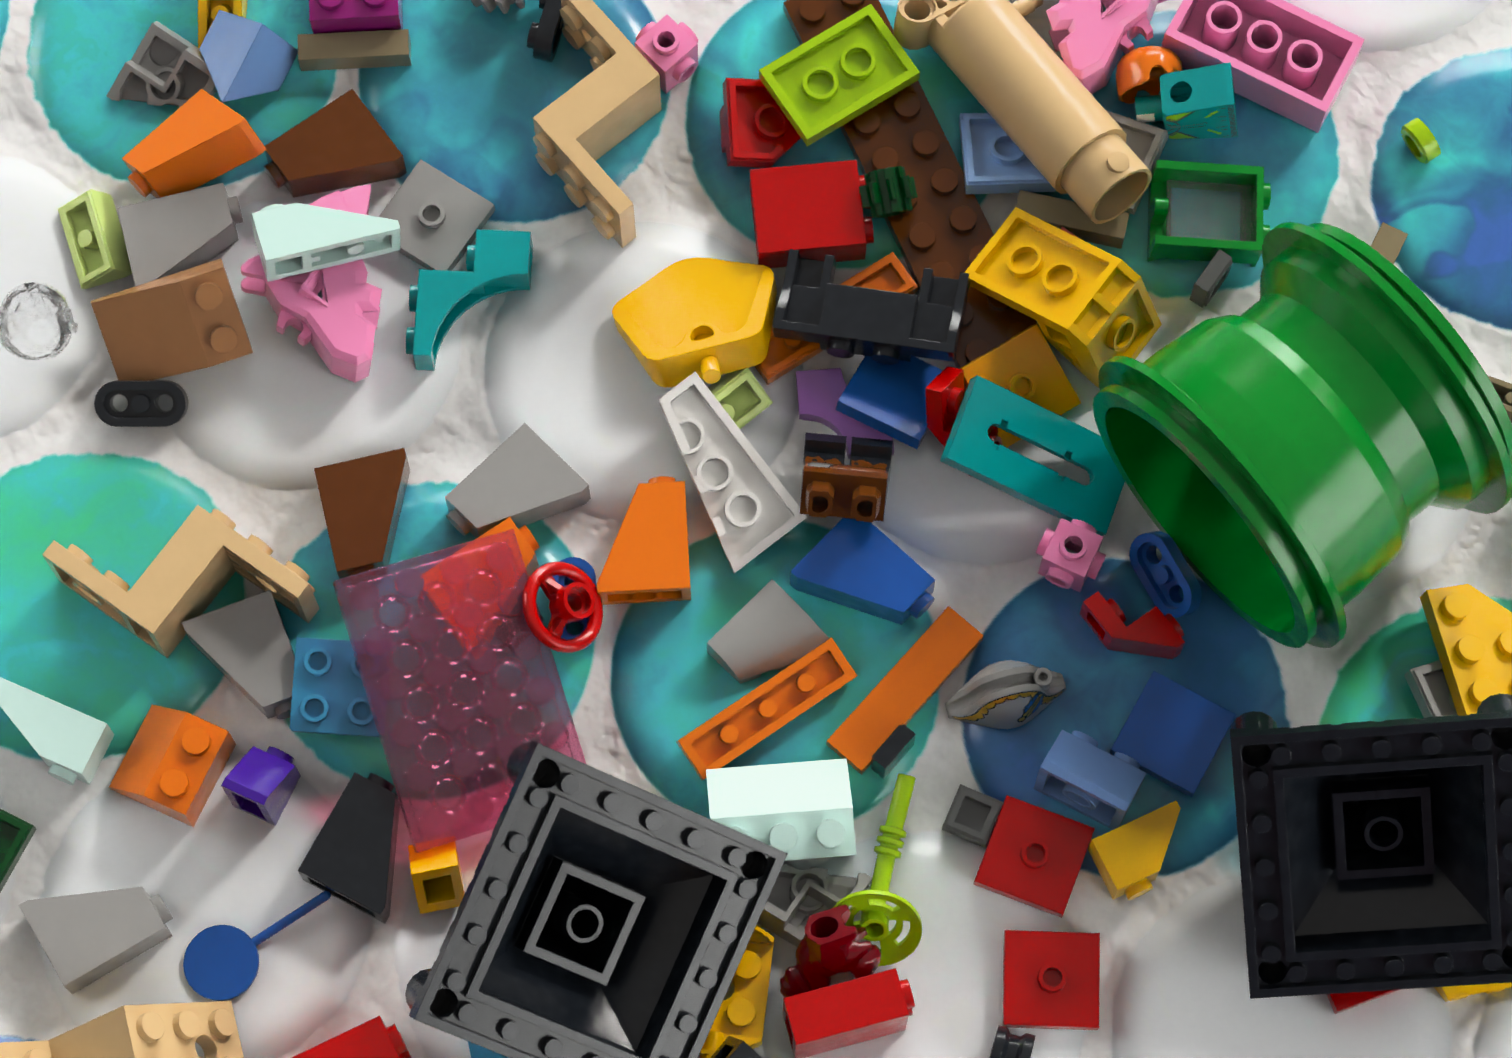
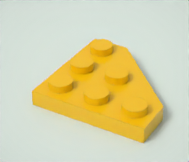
[1420,584,1512,716]

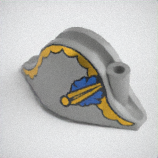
[945,660,1066,729]

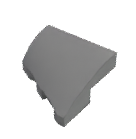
[106,21,217,107]
[707,579,829,684]
[758,864,872,947]

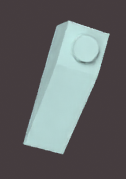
[252,203,400,282]
[0,677,115,785]

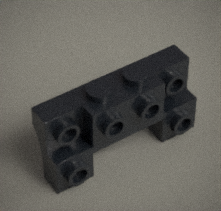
[772,249,970,365]

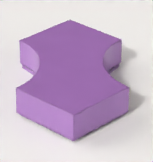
[796,368,894,459]

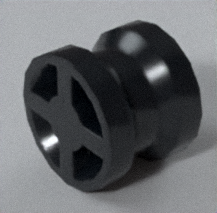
[989,1025,1035,1058]

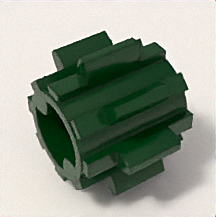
[859,166,918,219]

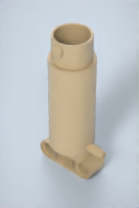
[893,0,1152,224]

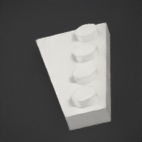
[658,372,807,573]

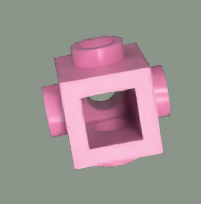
[635,15,698,94]
[1036,518,1106,592]

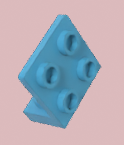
[289,637,392,737]

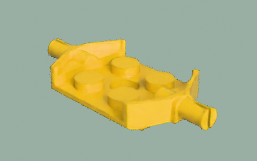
[699,925,774,1058]

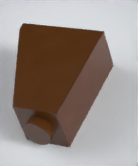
[263,89,407,198]
[314,448,410,587]

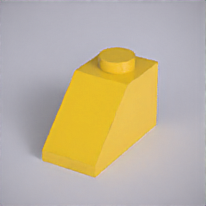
[1088,800,1181,900]

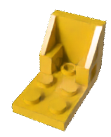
[964,207,1162,388]

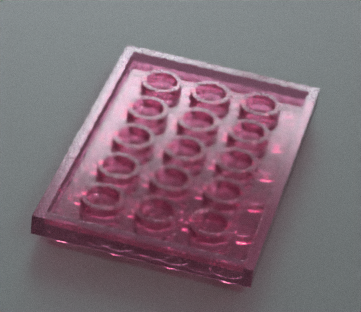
[333,529,586,853]

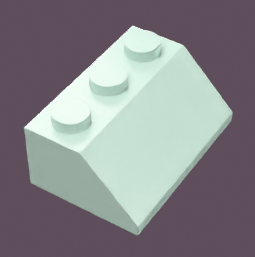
[706,758,856,861]

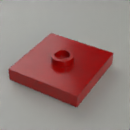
[973,795,1095,918]
[1002,930,1100,1030]

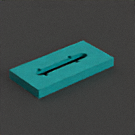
[940,375,1125,536]

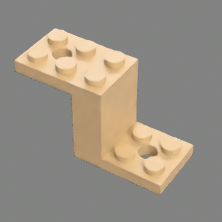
[533,0,662,248]
[42,505,320,658]
[0,1001,244,1058]

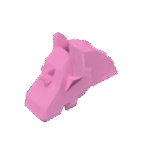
[1046,0,1167,94]
[241,184,382,383]

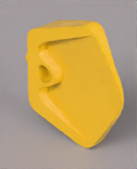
[612,257,777,387]

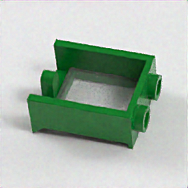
[1147,160,1271,267]

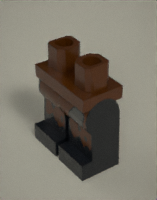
[800,432,893,522]

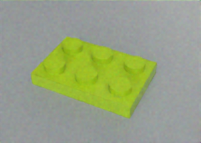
[759,4,920,146]

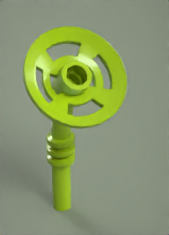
[833,773,922,966]

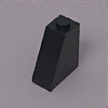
[298,772,400,924]

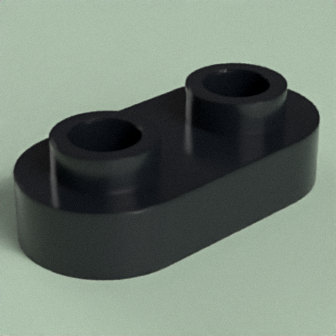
[527,0,564,62]
[94,380,188,427]

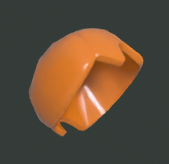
[1115,46,1183,104]

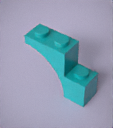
[406,229,533,371]

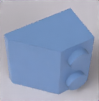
[1033,730,1146,830]

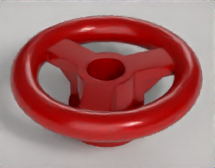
[522,562,603,653]

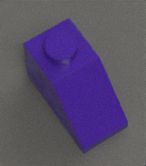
[221,746,301,826]

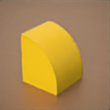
[408,836,465,914]

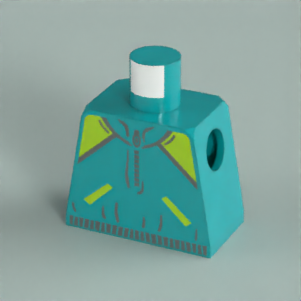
[1135,62,1238,140]

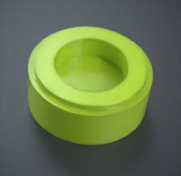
[1401,118,1441,164]

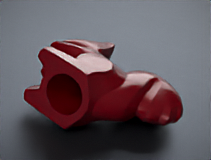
[780,904,881,998]

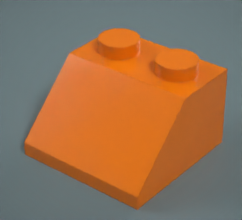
[109,704,236,827]

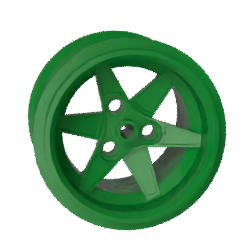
[1093,222,1512,648]

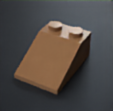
[91,258,253,380]

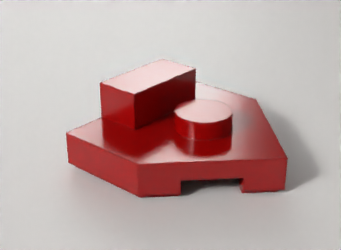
[720,78,801,168]

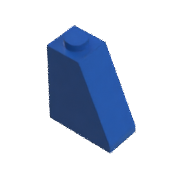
[790,518,935,625]

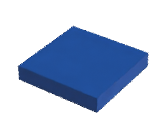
[835,356,943,449]
[1109,671,1237,797]

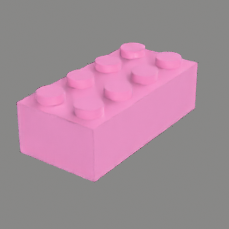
[1161,0,1365,133]

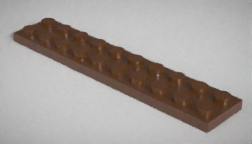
[783,0,1044,369]

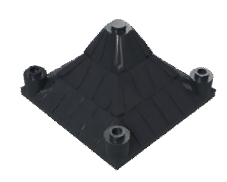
[1230,693,1512,999]
[405,740,788,1058]

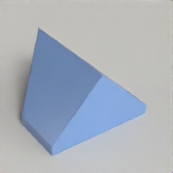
[199,10,298,103]

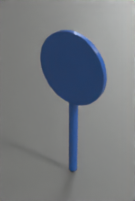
[183,891,331,1001]

